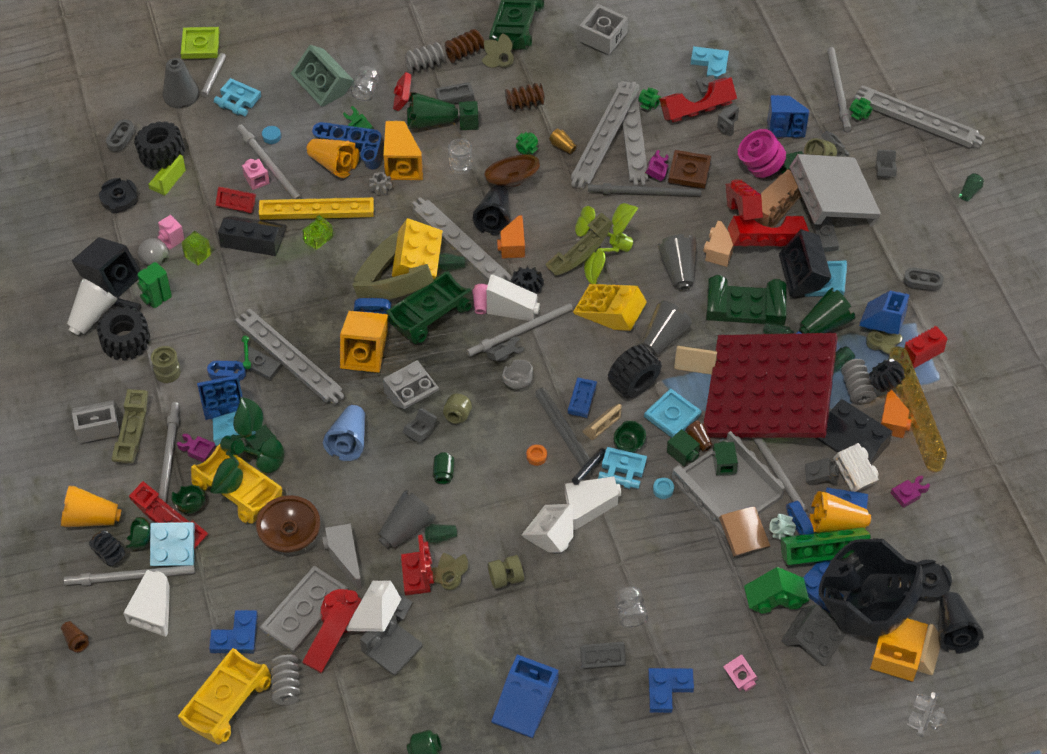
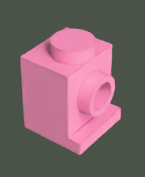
[242,159,270,190]
[158,215,185,250]
[723,654,758,692]

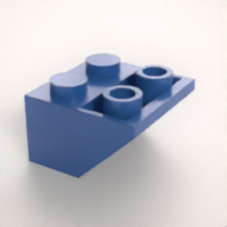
[767,95,809,138]
[859,290,909,335]

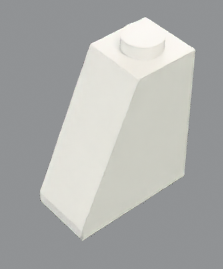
[486,275,540,321]
[565,476,621,530]
[124,570,170,637]

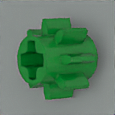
[638,87,661,111]
[849,97,873,121]
[516,132,538,155]

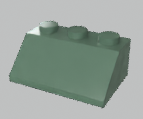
[291,45,354,107]

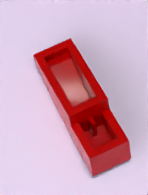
[302,600,355,673]

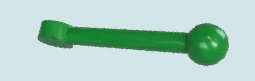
[241,336,251,369]

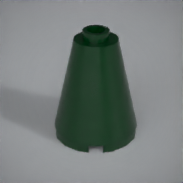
[407,92,458,129]
[799,288,856,333]

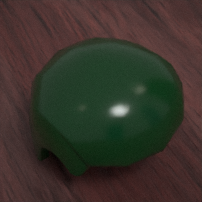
[613,421,646,453]
[171,485,206,514]
[126,517,151,549]

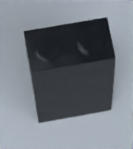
[72,237,141,298]

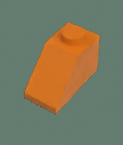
[497,215,525,259]
[881,390,912,438]

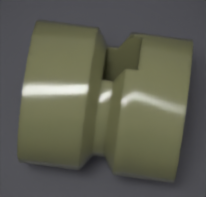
[804,138,837,156]
[151,346,181,383]
[487,555,524,589]

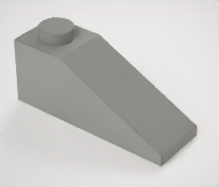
[322,523,362,590]

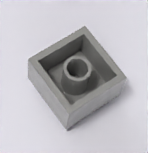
[579,4,628,55]

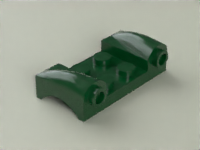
[489,0,544,50]
[386,271,474,344]
[706,275,787,326]

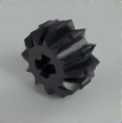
[511,265,544,294]
[869,359,905,393]
[89,530,125,566]

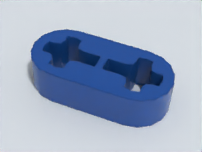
[354,298,391,314]
[207,361,246,381]
[786,500,814,535]

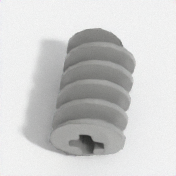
[405,42,445,74]
[841,359,877,404]
[270,654,300,705]

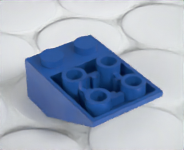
[197,375,243,420]
[491,655,559,738]

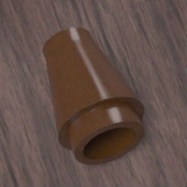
[686,421,713,452]
[61,621,89,653]

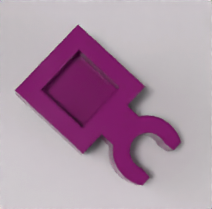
[645,150,669,181]
[177,434,216,462]
[891,475,930,508]

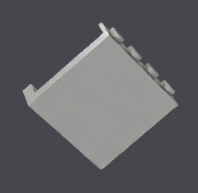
[790,154,881,227]
[672,431,785,537]

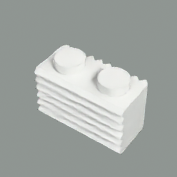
[833,443,879,492]

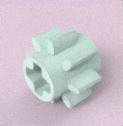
[769,514,796,540]

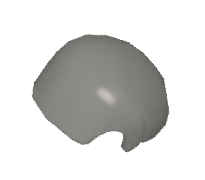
[138,237,169,265]
[502,360,533,390]

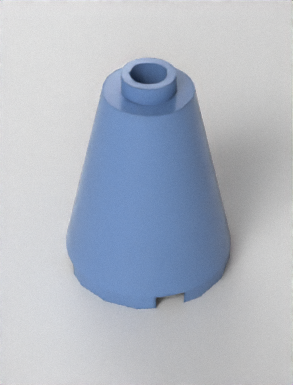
[323,405,365,461]

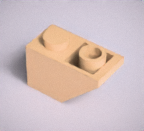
[703,221,734,267]

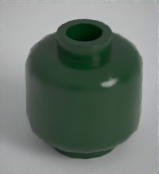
[407,730,442,754]

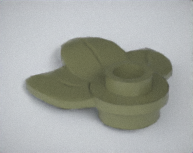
[482,34,514,68]
[866,329,903,355]
[431,553,468,590]

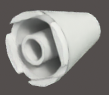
[67,278,117,336]

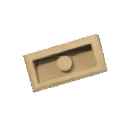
[674,346,717,375]
[582,404,622,440]
[917,624,941,675]

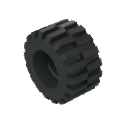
[134,121,185,169]
[97,306,150,361]
[608,344,662,399]

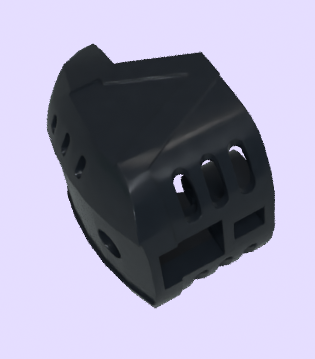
[819,538,923,637]

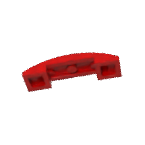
[129,481,208,550]

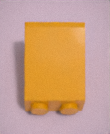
[383,121,423,180]
[340,311,388,373]

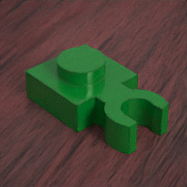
[343,106,374,139]

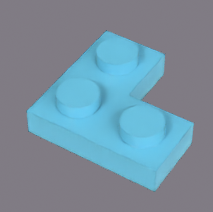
[691,46,729,79]

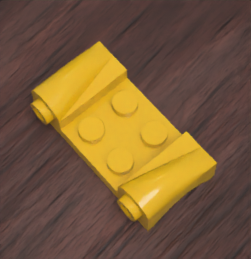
[191,444,282,524]
[178,648,271,745]

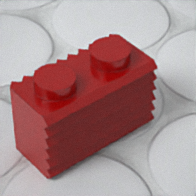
[902,326,948,369]

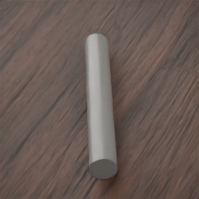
[201,53,226,97]

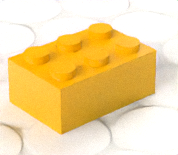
[392,218,443,279]

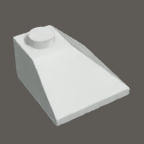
[522,504,573,552]
[346,581,401,632]

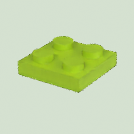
[181,27,220,59]

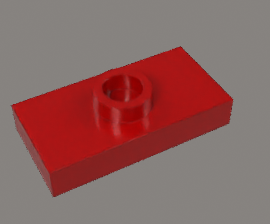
[393,72,412,111]
[215,187,256,213]

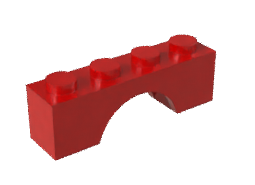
[659,77,737,122]
[725,179,763,220]
[727,216,809,247]

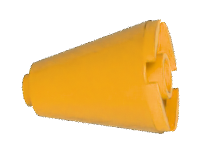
[307,139,359,178]
[61,486,122,527]
[809,491,871,533]

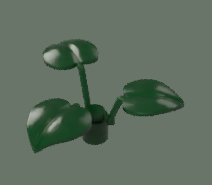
[210,397,285,494]

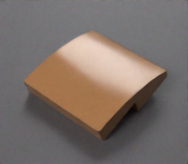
[719,507,770,557]

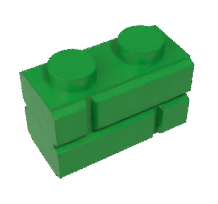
[137,262,172,308]

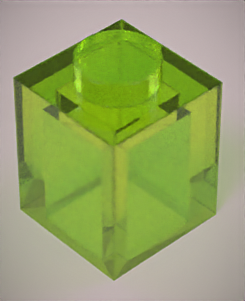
[181,230,211,266]

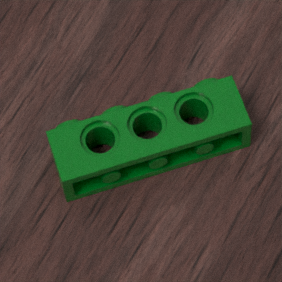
[780,527,871,565]

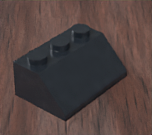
[218,215,286,256]
[779,229,832,298]
[816,399,893,465]

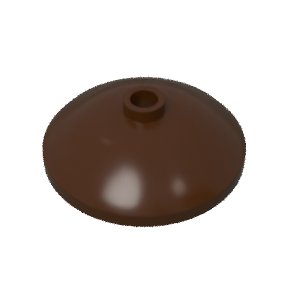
[484,155,540,187]
[256,495,320,553]

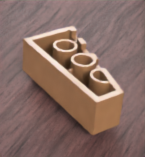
[755,170,802,228]

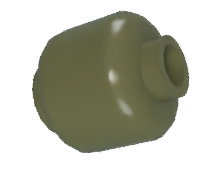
[443,394,472,424]

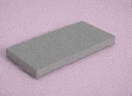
[259,566,348,654]

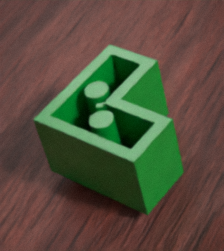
[744,567,809,614]

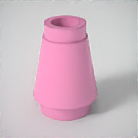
[472,284,488,315]

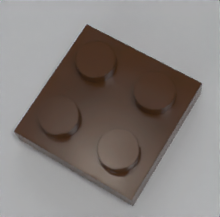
[668,150,712,189]

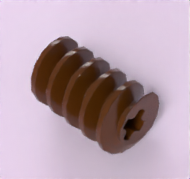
[445,29,484,63]
[505,83,545,111]

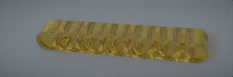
[888,346,947,472]

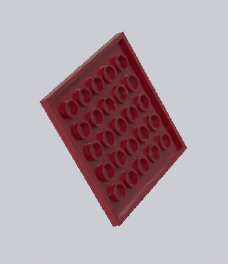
[704,333,838,438]

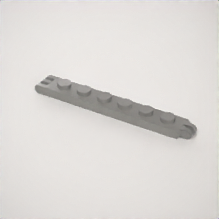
[571,81,639,189]
[617,82,648,187]
[853,85,985,148]
[411,197,512,283]
[234,309,344,405]

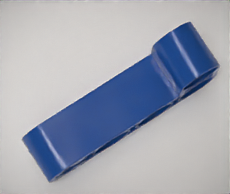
[312,122,384,170]

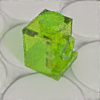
[302,215,333,250]

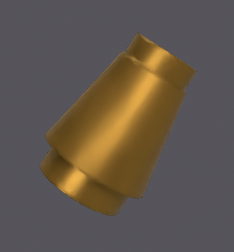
[549,128,577,154]

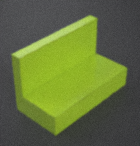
[148,155,186,196]

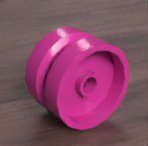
[738,129,786,178]

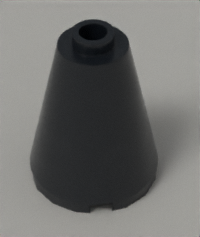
[472,185,511,235]
[939,592,984,654]

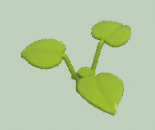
[575,203,638,284]

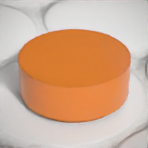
[526,444,547,466]

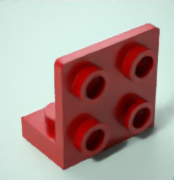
[401,535,434,596]

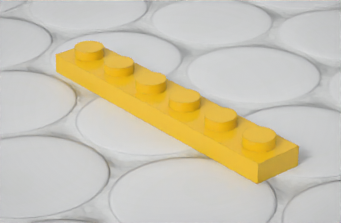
[259,197,374,220]

